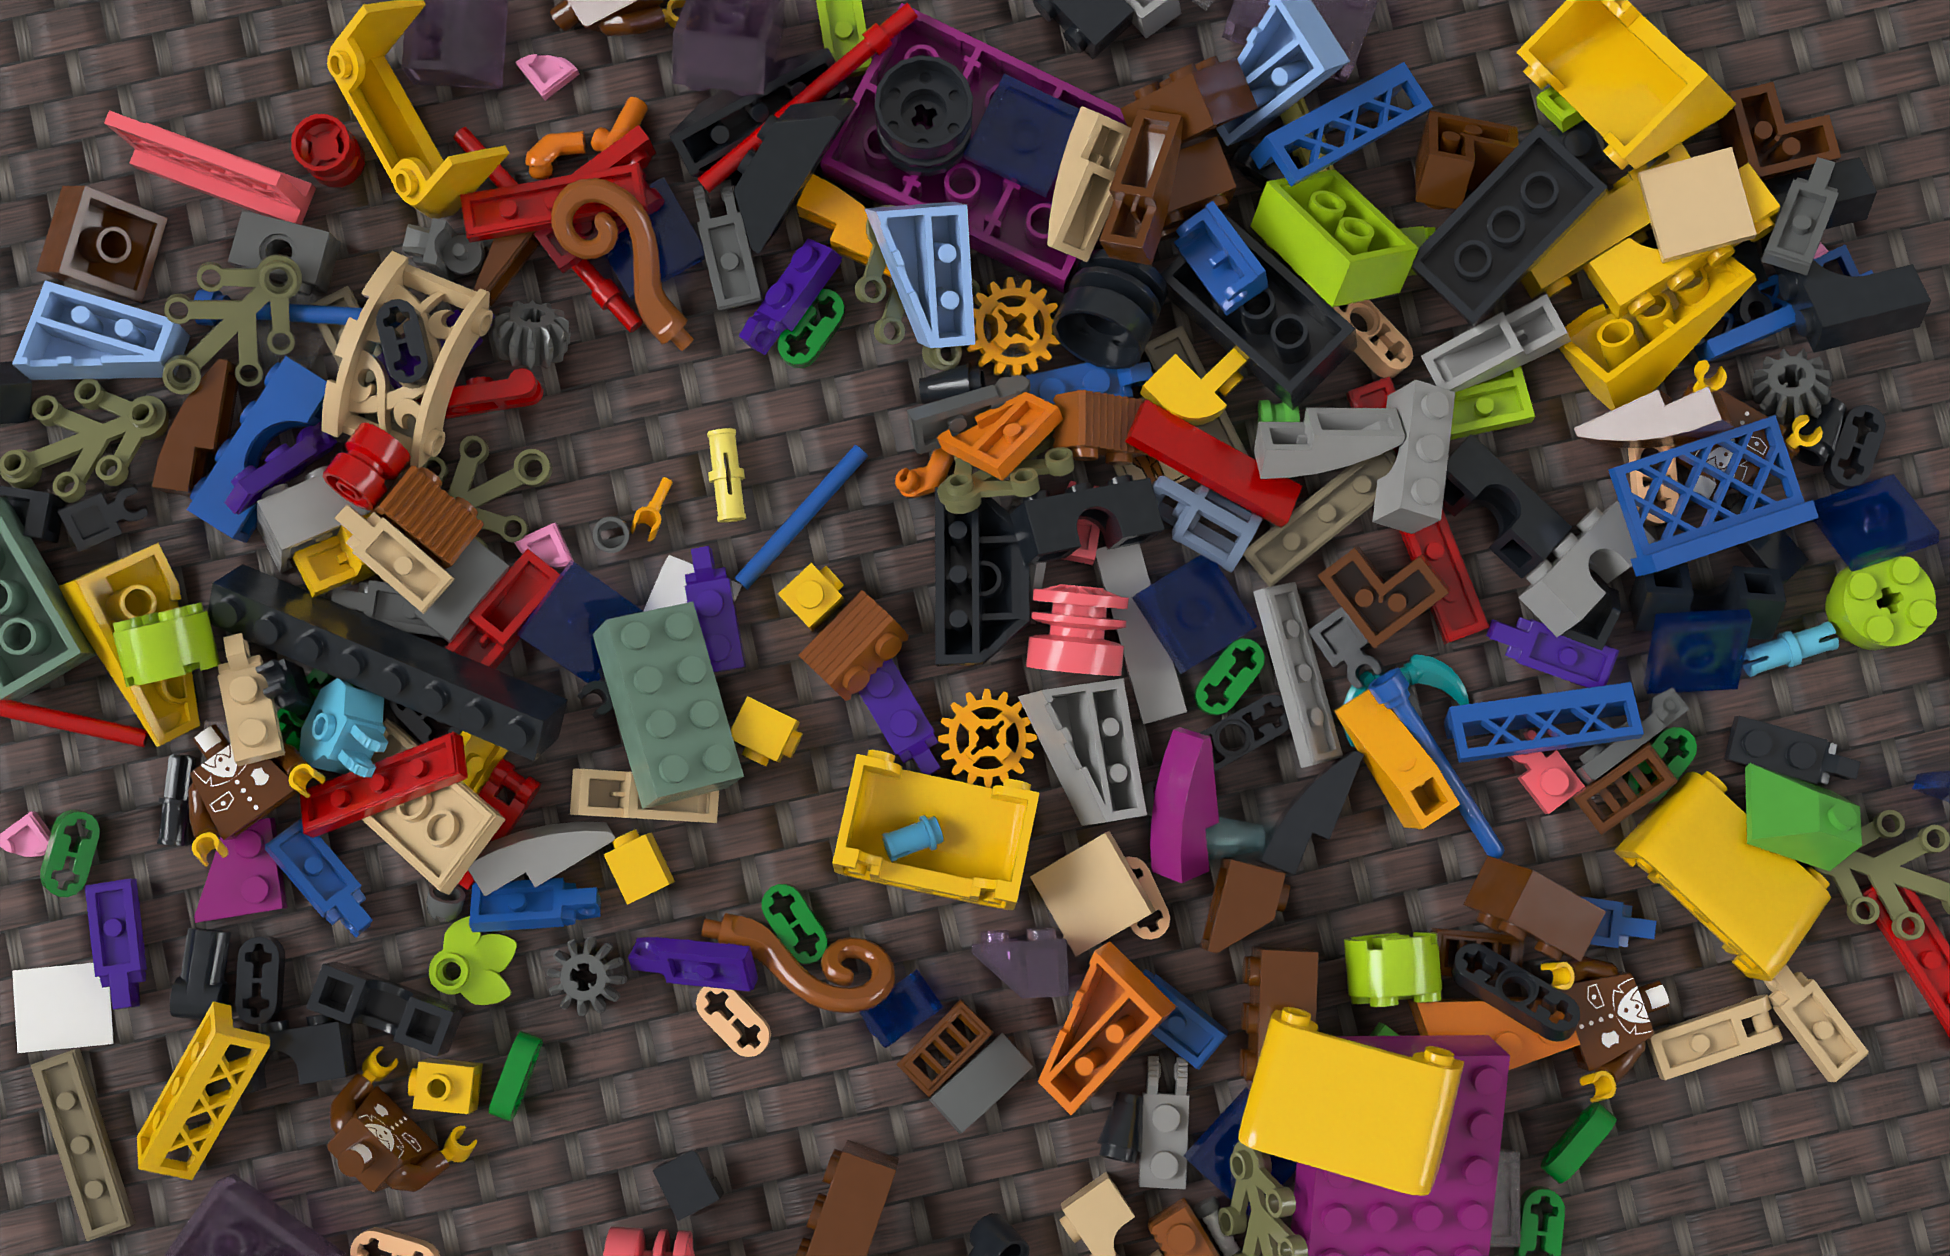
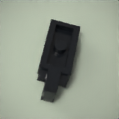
[1724,716,1861,785]

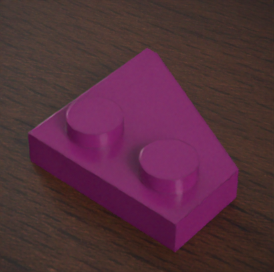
[194,818,288,923]

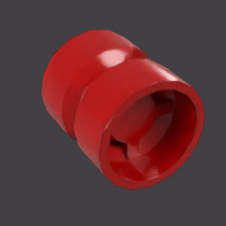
[291,114,365,187]
[322,422,411,511]

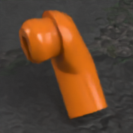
[591,97,648,152]
[525,131,586,179]
[895,448,954,498]

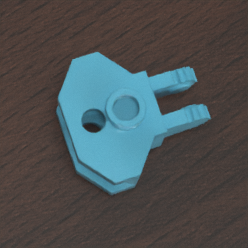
[300,678,388,778]

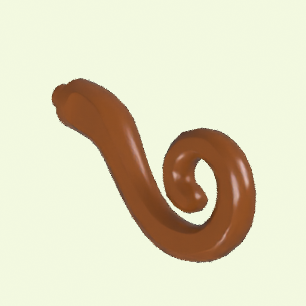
[551,178,694,351]
[701,913,895,1013]

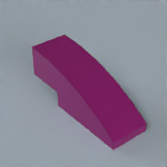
[1150,727,1219,883]

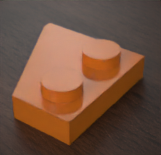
[937,392,1063,481]

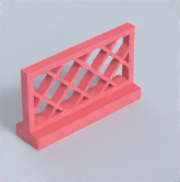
[104,110,316,225]

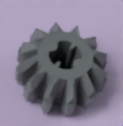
[492,300,571,370]
[1752,348,1832,425]
[547,936,627,1016]

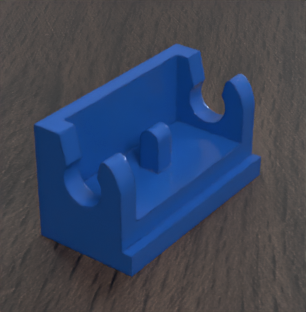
[1174,201,1268,316]

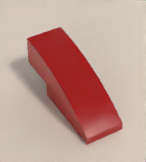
[445,549,563,669]

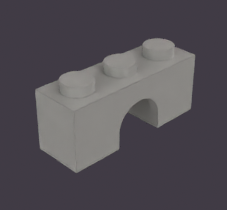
[1372,380,1455,534]
[1518,501,1656,637]

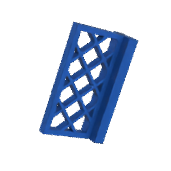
[1608,415,1819,577]

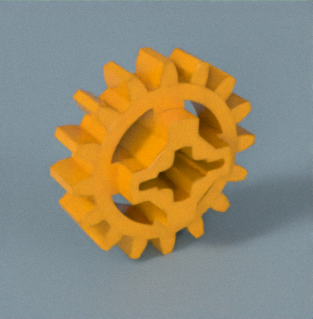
[967,277,1060,376]
[938,689,1037,788]

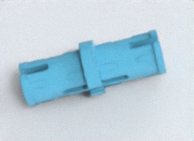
[1740,621,1839,677]

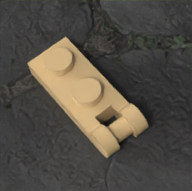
[1647,994,1783,1080]

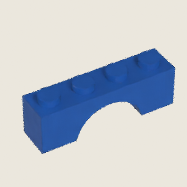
[187,356,327,543]

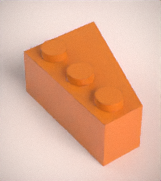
[1038,941,1176,1115]
[1407,997,1581,1070]

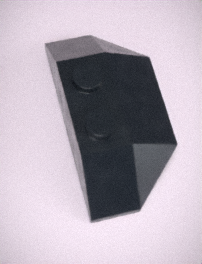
[669,48,849,186]
[734,98,857,254]
[935,487,1031,667]

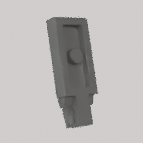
[1761,157,1839,275]
[331,580,444,639]
[1574,688,1689,786]

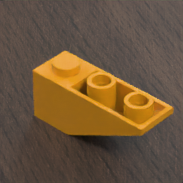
[1334,689,1460,829]

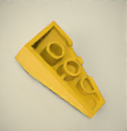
[1559,256,1756,411]
[59,543,200,747]

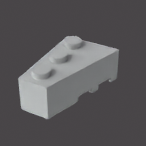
[257,466,400,574]
[1018,678,1147,826]

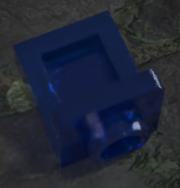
[860,969,943,1048]

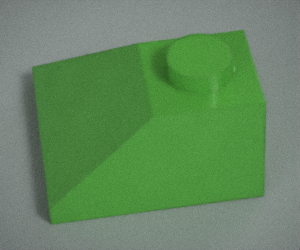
[1745,763,1862,871]

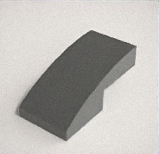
[414,538,509,643]
[929,1033,1033,1134]

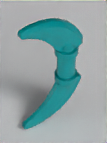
[1343,654,1469,747]

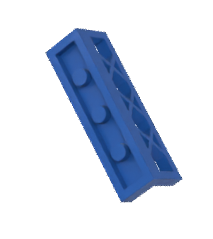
[1250,62,1433,187]
[1694,244,1874,362]
[1443,682,1644,763]

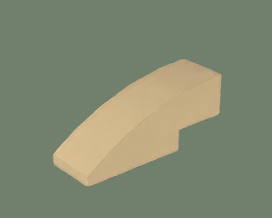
[1047,106,1131,262]
[570,769,719,823]

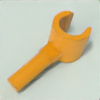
[630,477,673,542]

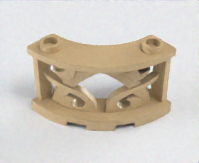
[322,251,493,469]

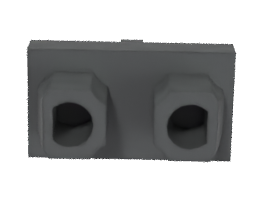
[402,218,483,282]

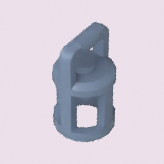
[1152,476,1263,573]

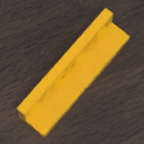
[137,1001,270,1180]

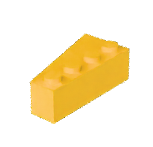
[1521,142,1691,299]

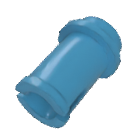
[882,815,944,862]

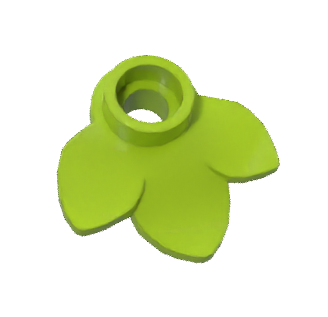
[429,916,517,1005]

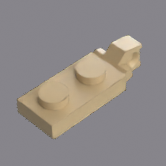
[334,504,455,614]
[218,633,285,767]
[1763,965,1869,1082]

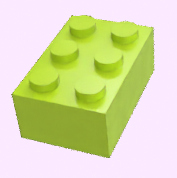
[1250,169,1419,307]

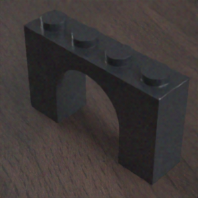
[1761,157,1931,353]

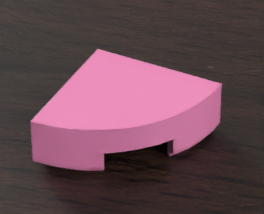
[515,54,580,101]
[514,523,575,569]
[0,812,51,857]

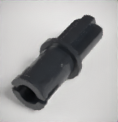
[157,754,196,846]

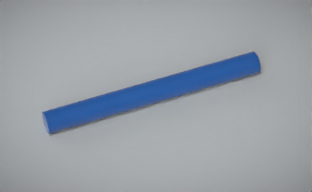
[734,444,869,590]

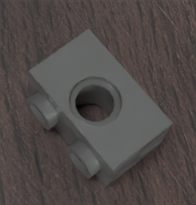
[228,210,341,296]

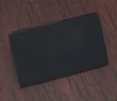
[1714,495,1809,585]

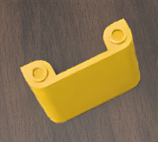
[1517,0,1736,170]
[832,750,1039,910]
[1614,771,1831,981]
[1238,1007,1464,1196]

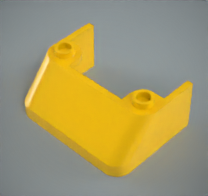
[327,0,509,219]

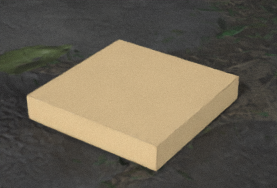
[1638,147,1757,263]
[1030,831,1156,956]

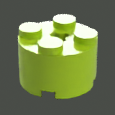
[1825,555,1937,650]
[112,602,221,687]
[1344,932,1442,1007]

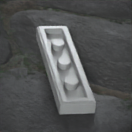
[1095,544,1187,725]
[1253,582,1343,768]

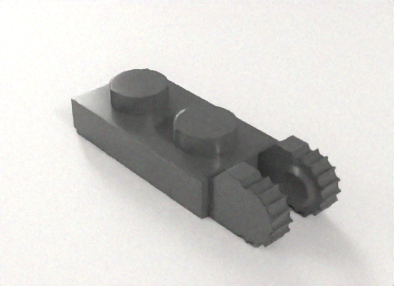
[693,179,763,312]
[907,374,1031,454]

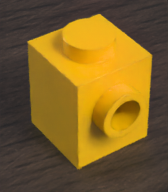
[778,563,845,632]
[731,696,803,766]
[603,829,675,905]
[408,1058,483,1114]

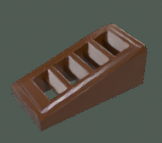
[473,231,540,307]
[1573,741,1678,835]
[1431,928,1524,980]
[896,998,994,1097]

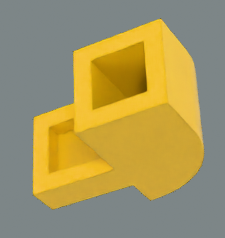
[1140,348,1247,426]
[292,513,376,598]

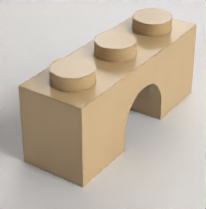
[1059,1172,1163,1256]

